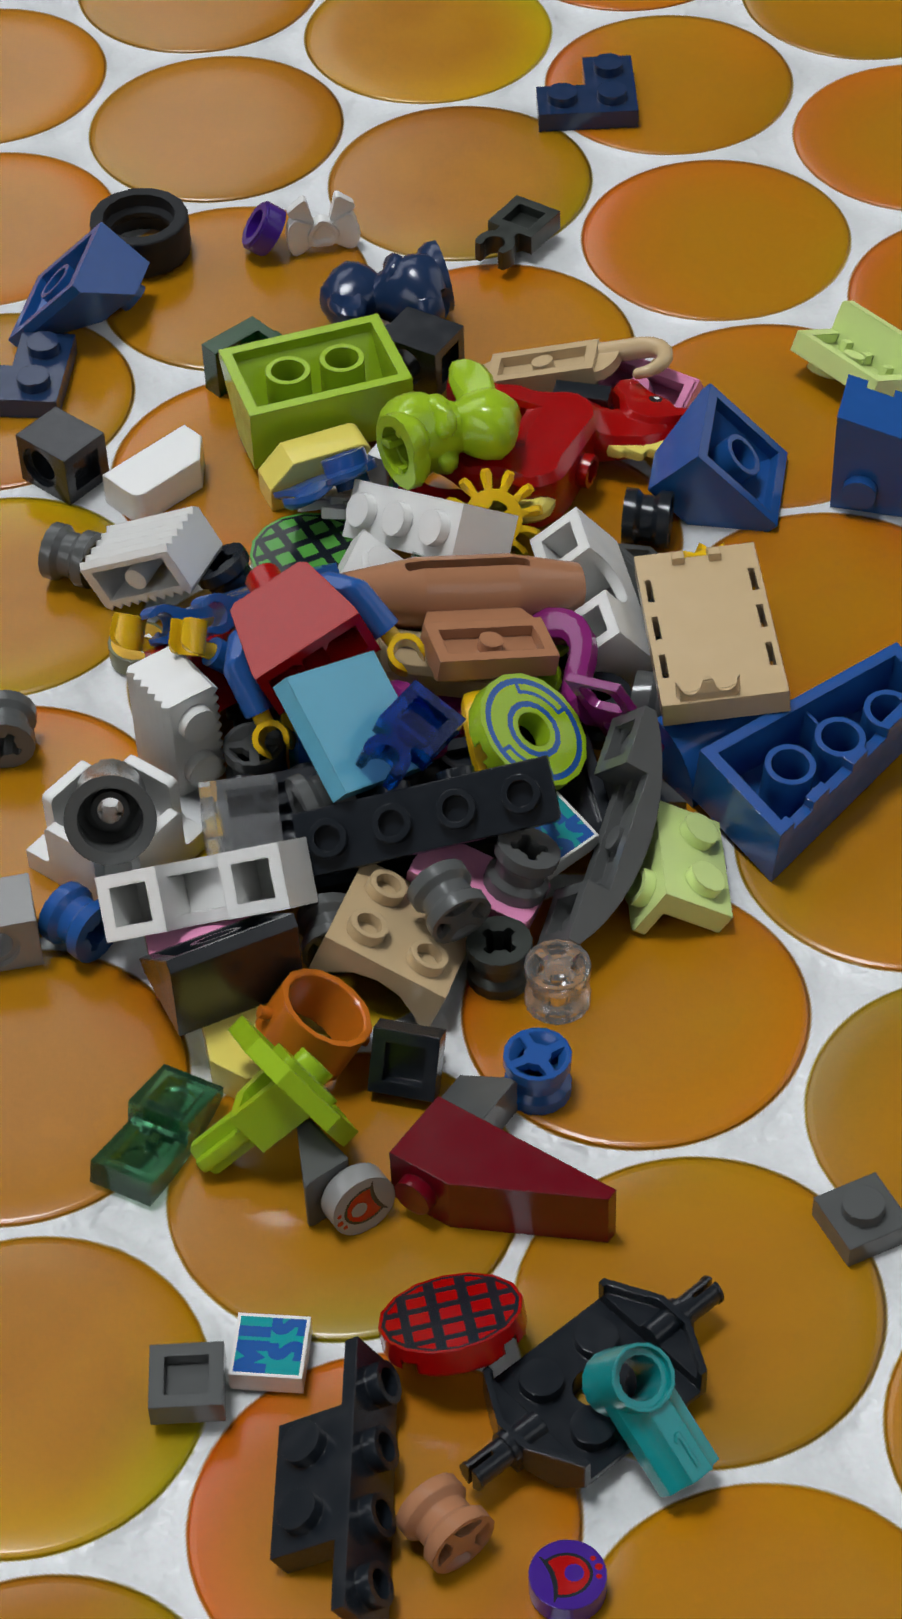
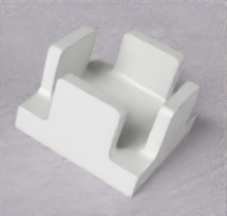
[26,754,208,900]

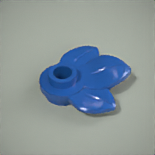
[273,446,377,510]

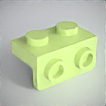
[790,301,902,397]
[625,800,733,935]

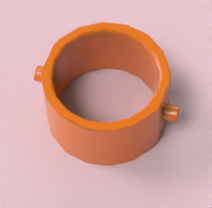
[255,968,372,1082]

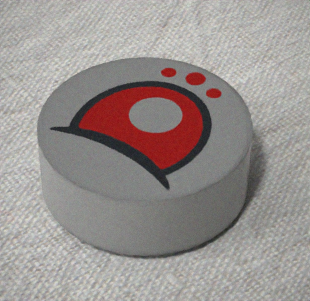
[321,1163,395,1235]

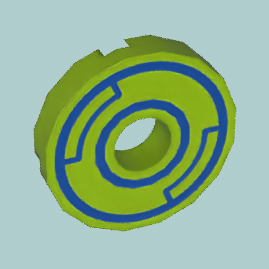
[468,673,587,791]

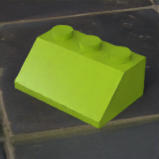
[218,313,413,469]

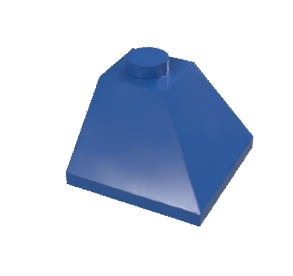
[8,221,150,347]
[648,383,788,532]

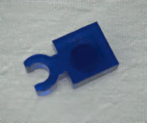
[355,679,466,790]

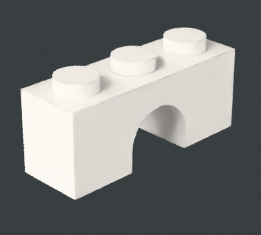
[342,479,519,557]
[529,507,653,688]
[94,837,319,943]

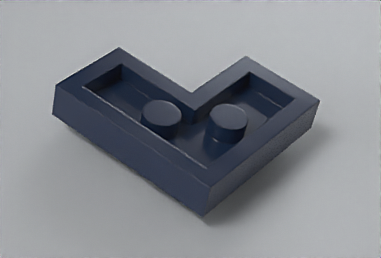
[536,53,639,132]
[0,331,78,418]

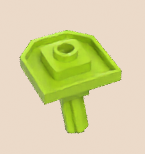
[190,1015,358,1174]

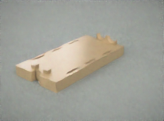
[634,542,790,726]

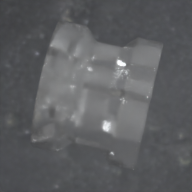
[524,939,591,1025]

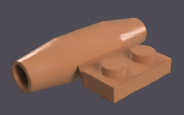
[341,553,586,682]

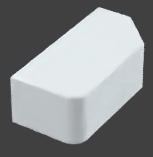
[102,425,205,520]

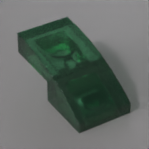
[90,1064,223,1206]

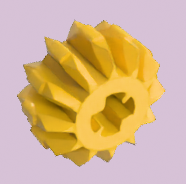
[447,468,543,556]

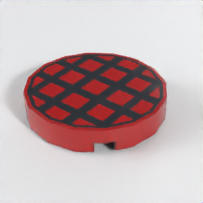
[378,1272,527,1377]

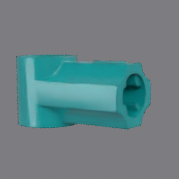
[582,1343,719,1497]

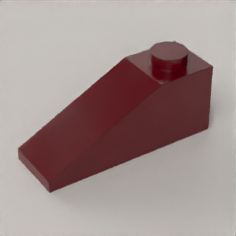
[389,1096,616,1243]

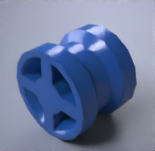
[38,881,113,963]
[503,1027,572,1115]

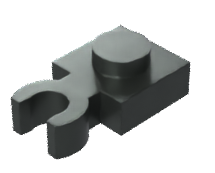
[475,195,560,270]

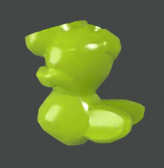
[376,359,521,490]

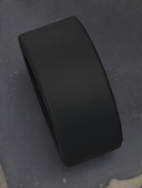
[90,188,191,278]

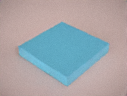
[273,650,433,803]

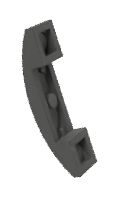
[536,705,662,954]

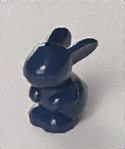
[319,240,455,324]

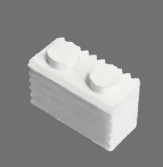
[79,506,223,611]
[126,646,226,798]

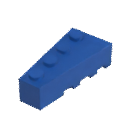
[830,374,902,517]
[692,642,902,882]

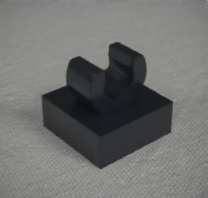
[367,1018,447,1102]

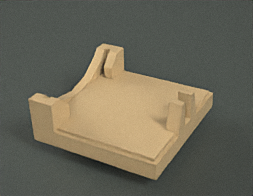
[309,864,467,1027]

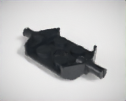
[459,1275,724,1491]

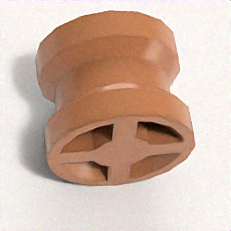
[396,1473,494,1574]

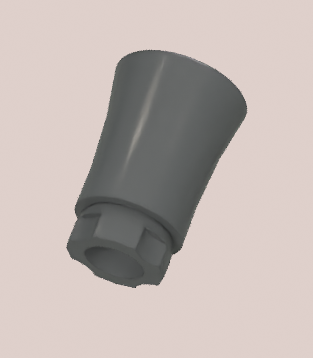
[63,758,157,865]

